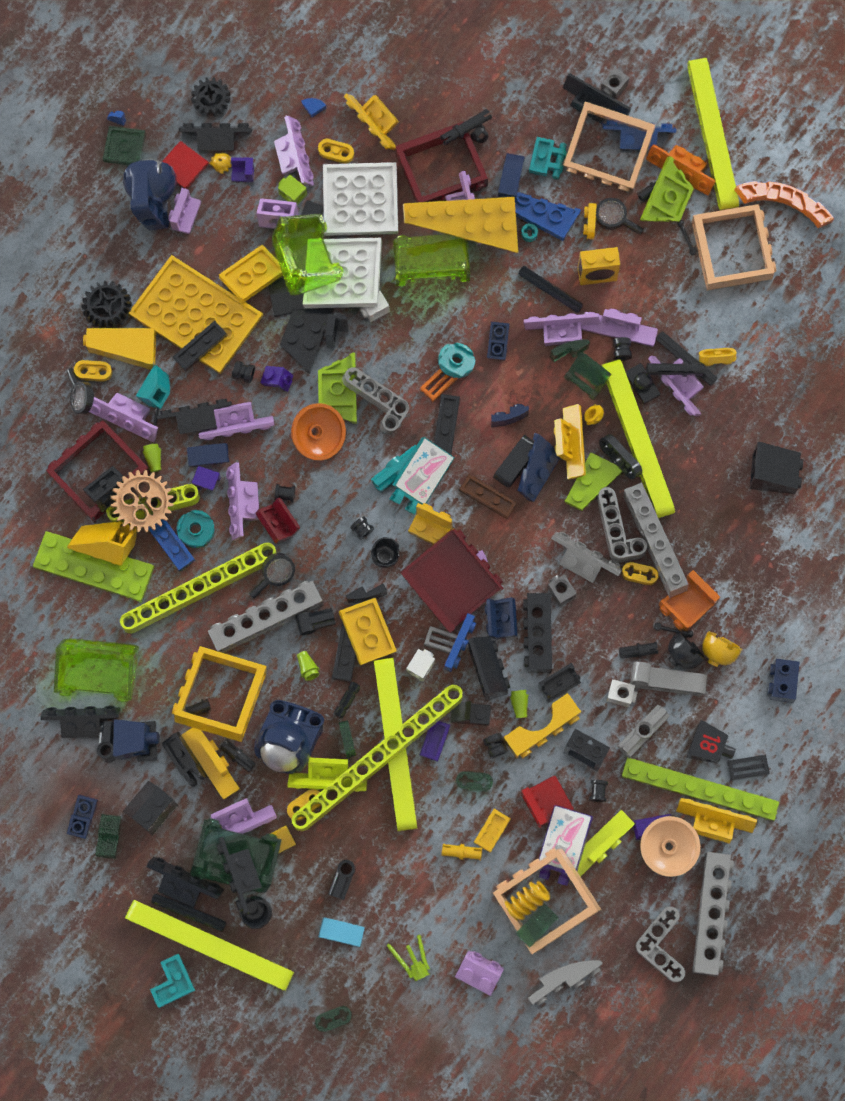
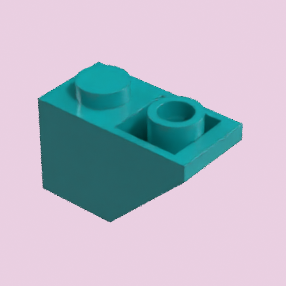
[136,365,170,409]

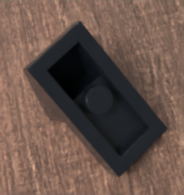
[450,701,491,726]

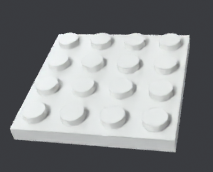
[323,162,398,236]
[303,238,382,308]

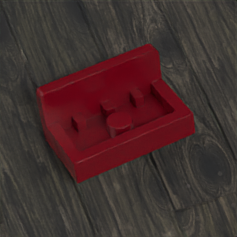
[255,498,300,544]

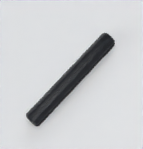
[518,266,583,313]
[656,331,718,386]
[151,894,226,932]

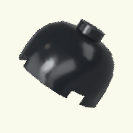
[668,631,705,669]

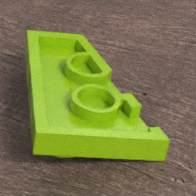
[565,453,623,511]

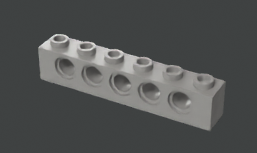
[623,483,689,598]
[208,581,323,653]
[692,852,734,976]

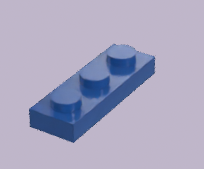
[148,519,195,572]
[444,613,477,672]

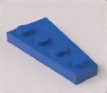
[515,192,581,241]

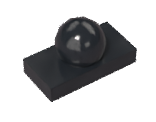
[625,363,660,404]

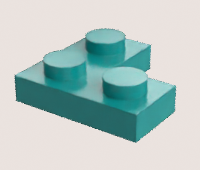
[150,954,196,1008]

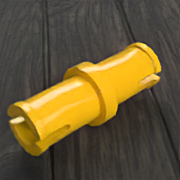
[442,843,482,860]

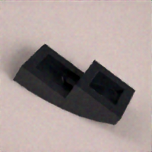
[346,584,387,603]

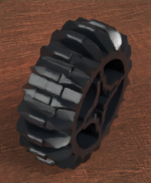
[81,281,132,328]

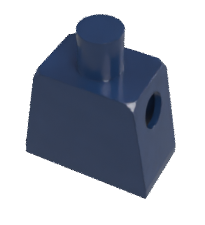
[113,719,160,760]

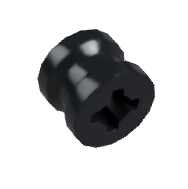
[350,516,374,540]

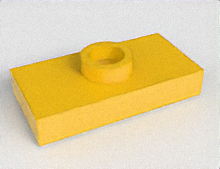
[474,809,511,853]

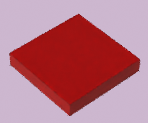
[161,141,209,189]

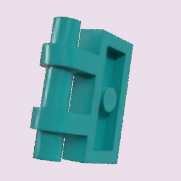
[529,137,567,179]

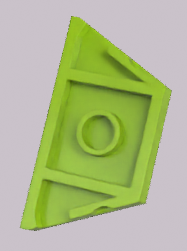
[640,156,694,222]
[318,353,357,424]

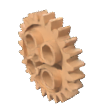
[110,470,173,533]

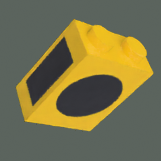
[578,247,620,285]

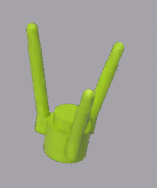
[387,935,430,981]

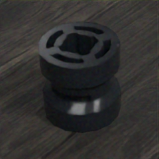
[612,337,632,361]
[232,360,255,383]
[483,733,508,758]

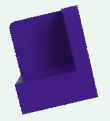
[231,157,254,182]
[192,466,221,491]

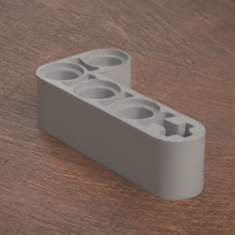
[342,368,409,435]
[597,487,647,563]
[630,662,707,696]

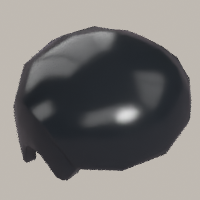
[371,537,400,568]

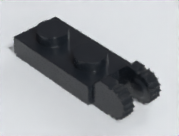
[162,732,207,787]

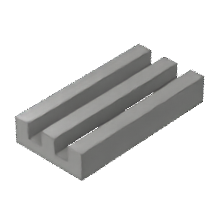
[424,626,467,657]

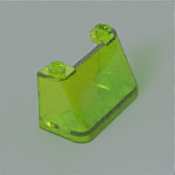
[272,214,344,296]
[393,234,470,286]
[54,638,139,702]

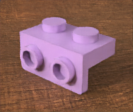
[168,188,201,234]
[455,950,504,996]

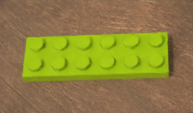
[33,531,154,602]

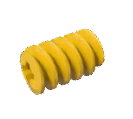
[504,880,550,921]

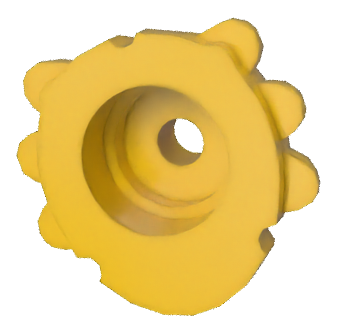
[209,153,232,174]
[584,404,604,425]

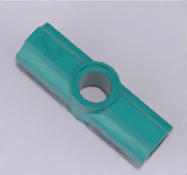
[371,445,416,492]

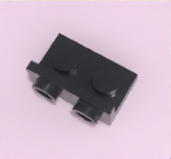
[83,466,124,512]

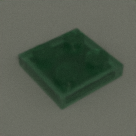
[103,126,146,165]

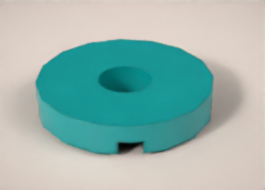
[438,343,476,378]
[176,510,215,548]

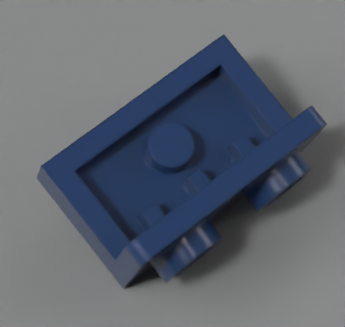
[485,597,518,640]

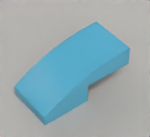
[318,917,365,947]

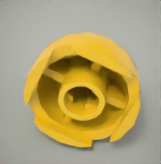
[702,631,743,667]

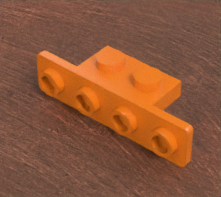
[646,144,716,195]

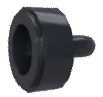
[470,124,489,143]

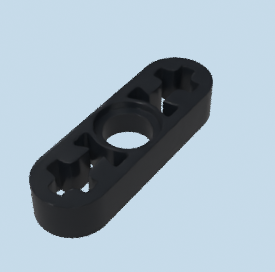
[599,434,642,479]

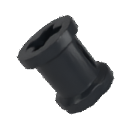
[274,484,296,503]
[589,780,608,802]

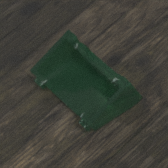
[190,818,282,893]

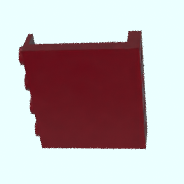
[399,528,504,633]

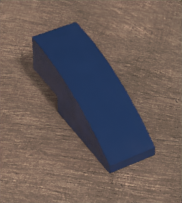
[498,153,525,203]

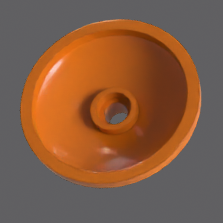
[291,403,346,460]

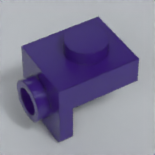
[260,366,293,392]

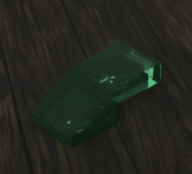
[550,339,590,362]
[95,814,121,859]
[516,903,559,948]

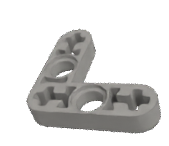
[635,907,685,982]

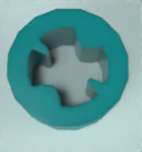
[521,223,538,242]

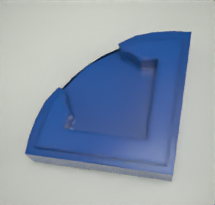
[301,98,327,118]
[107,111,126,126]

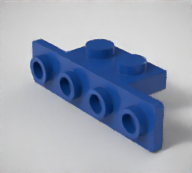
[602,121,676,150]

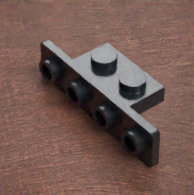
[563,73,631,123]
[179,123,253,150]
[157,398,232,434]
[40,705,121,738]
[216,837,261,916]
[146,857,224,908]

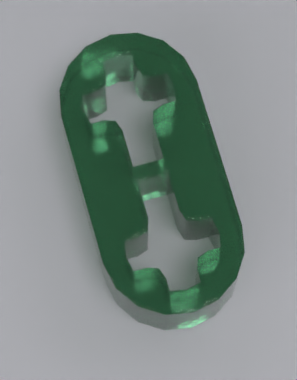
[338,720,356,758]
[456,771,493,792]
[315,1006,352,1032]

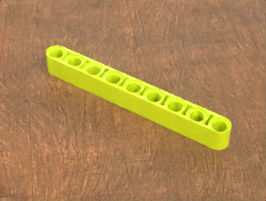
[687,58,739,210]
[601,359,675,518]
[120,543,276,634]
[374,658,417,831]
[125,900,294,991]

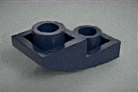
[487,322,510,360]
[491,404,529,427]
[187,443,229,467]
[67,794,98,839]

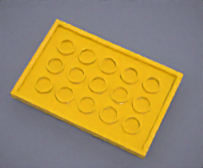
[128,255,263,374]

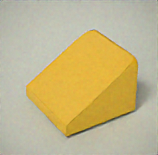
[269,826,296,854]

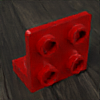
[521,776,573,828]

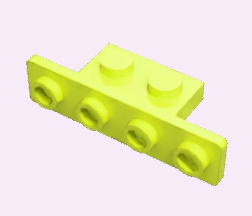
[288,758,367,792]
[577,810,634,877]

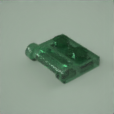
[564,351,612,401]

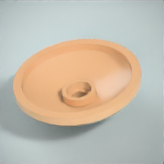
[640,816,700,877]

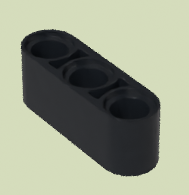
[493,435,534,489]

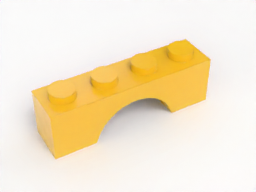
[503,693,581,759]

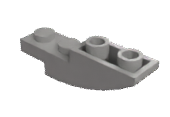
[528,960,603,1006]

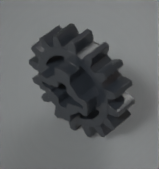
[191,77,231,117]

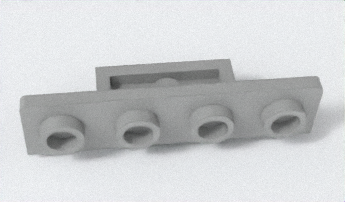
[551,532,623,583]

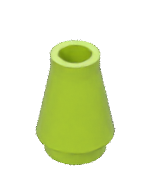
[142,444,161,473]
[297,651,319,681]
[509,690,529,718]

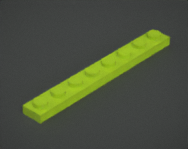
[622,757,779,821]

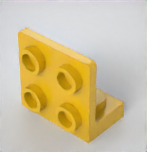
[408,503,452,544]

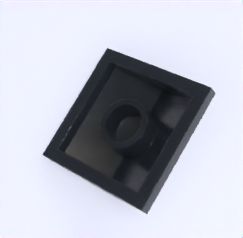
[268,274,311,317]

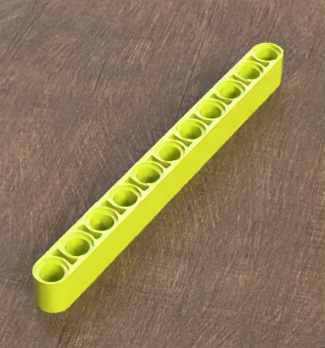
[292,685,463,831]

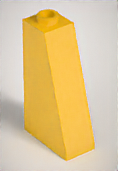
[83,328,156,370]

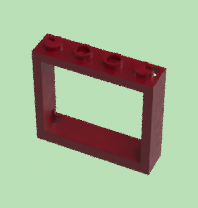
[395,121,488,203]
[46,420,151,523]

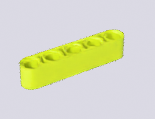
[106,484,200,522]

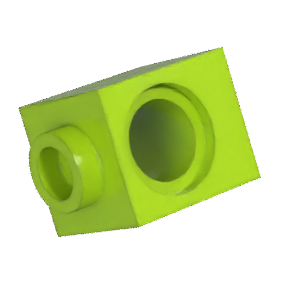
[278,175,308,206]

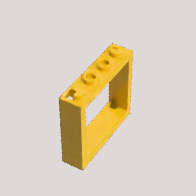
[172,646,266,742]

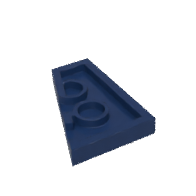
[517,433,560,502]

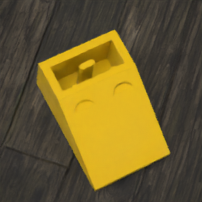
[67,521,137,565]

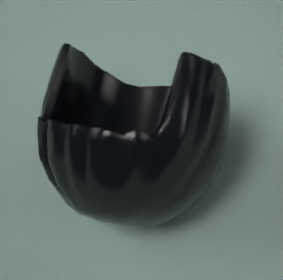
[239,896,272,929]

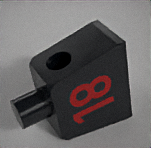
[686,720,736,764]

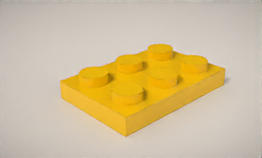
[219,244,286,303]
[339,598,397,666]

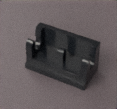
[538,663,581,703]

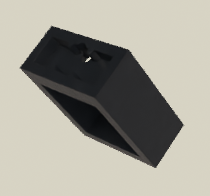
[563,728,610,772]

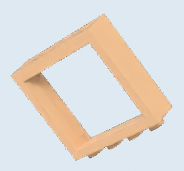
[563,102,655,192]
[691,204,776,290]
[493,848,601,954]

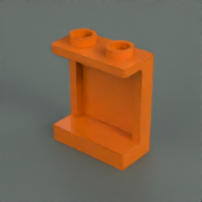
[659,570,720,631]

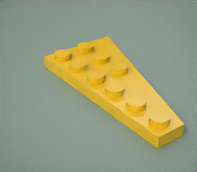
[403,197,518,253]

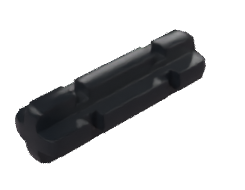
[334,682,360,718]

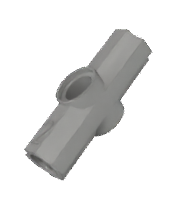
[617,705,670,758]

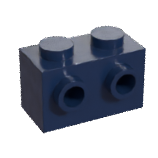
[767,658,800,703]

